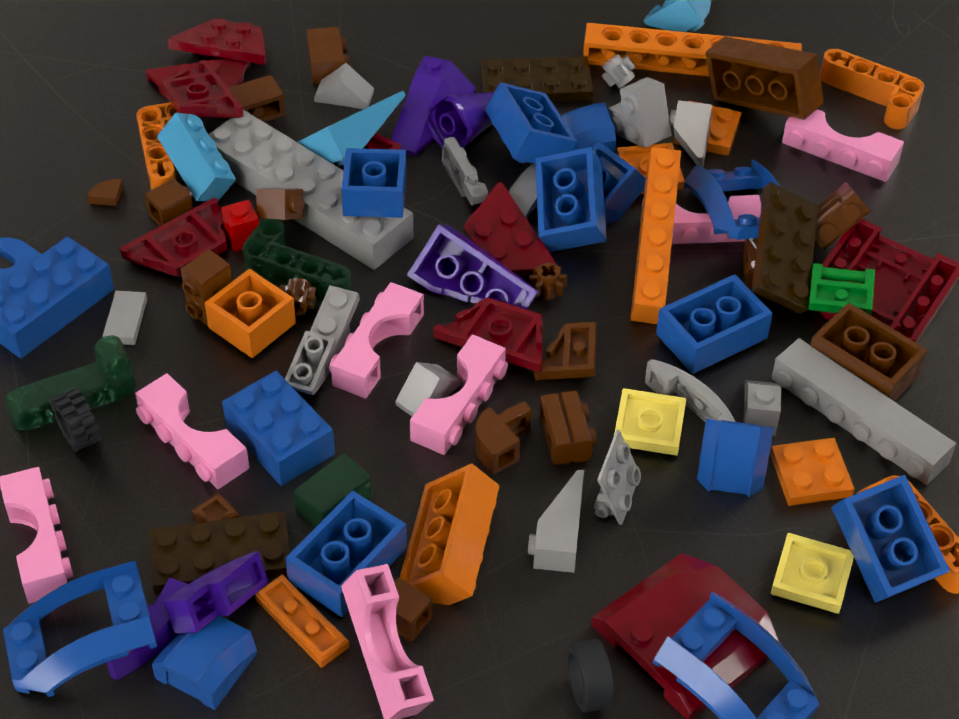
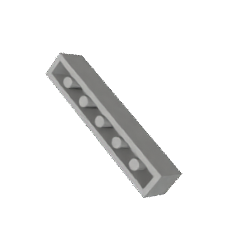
[771,338,956,485]

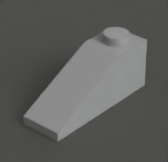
[528,470,584,573]

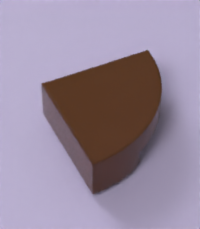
[87,179,124,206]
[191,493,239,523]

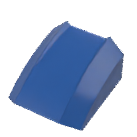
[561,102,616,153]
[592,141,646,224]
[697,418,774,497]
[152,616,257,710]

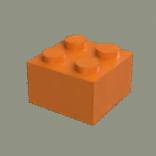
[205,269,296,358]

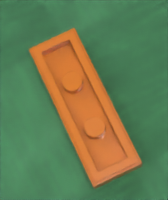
[255,574,349,668]

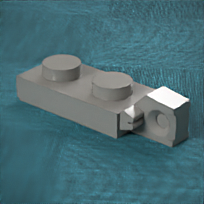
[441,137,488,205]

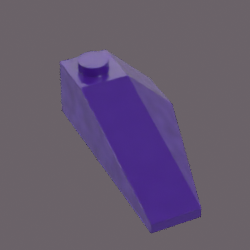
[391,55,476,156]
[407,224,539,310]

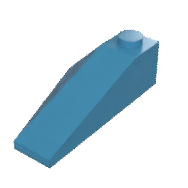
[643,0,711,32]
[297,91,406,167]

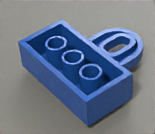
[0,236,114,359]

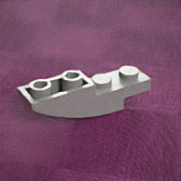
[285,285,360,395]

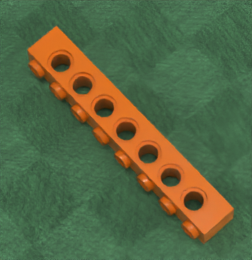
[583,23,802,76]

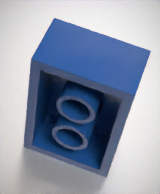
[485,82,577,164]
[535,147,607,252]
[656,274,773,374]
[222,371,335,487]
[831,475,950,603]
[285,490,407,617]

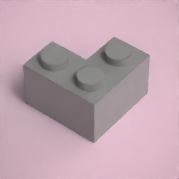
[608,77,672,148]

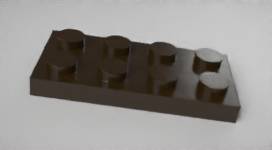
[480,56,593,101]
[752,182,818,314]
[149,511,290,594]

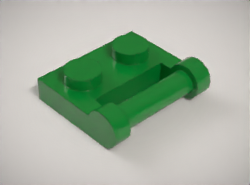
[808,263,875,316]

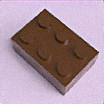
[810,303,928,402]

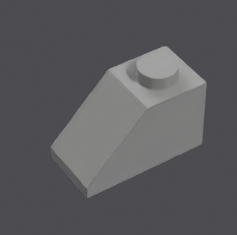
[670,100,712,167]
[743,380,781,436]

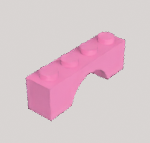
[782,109,904,182]
[640,195,761,244]
[329,282,424,399]
[410,334,508,455]
[135,373,249,489]
[0,467,74,604]
[341,564,434,719]

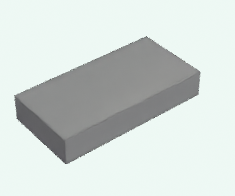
[103,291,147,345]

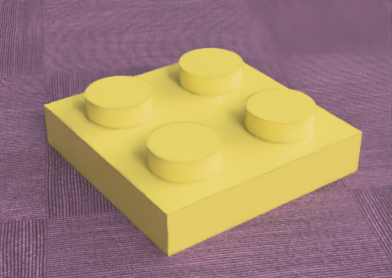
[614,388,686,456]
[771,533,854,614]

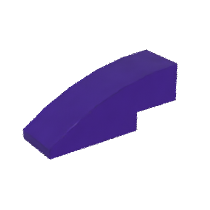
[164,551,269,633]
[107,578,188,680]

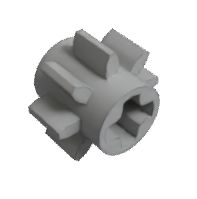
[602,54,635,88]

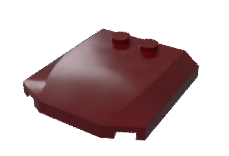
[809,219,959,343]
[591,553,779,719]

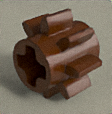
[529,262,567,300]
[280,278,317,316]

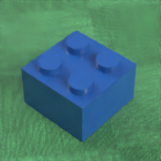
[341,148,407,218]

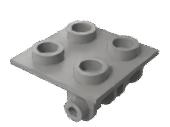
[594,430,641,525]

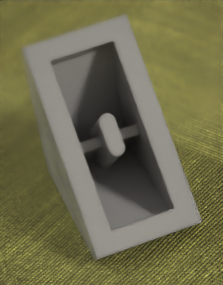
[314,63,374,109]
[395,362,462,417]

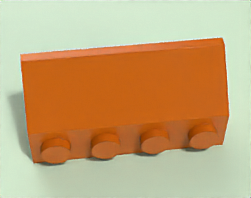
[400,463,500,605]

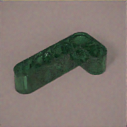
[243,219,352,301]
[5,335,136,430]

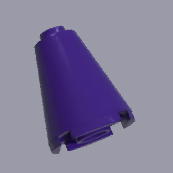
[428,92,494,148]

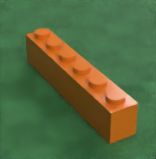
[630,147,681,324]

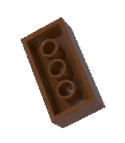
[705,36,824,120]

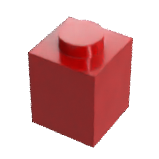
[221,200,261,252]

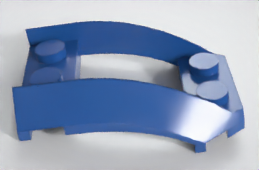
[684,159,782,240]
[3,560,157,697]
[653,592,820,719]

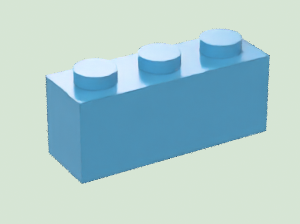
[157,113,236,202]

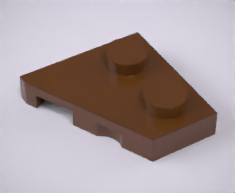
[533,322,597,380]

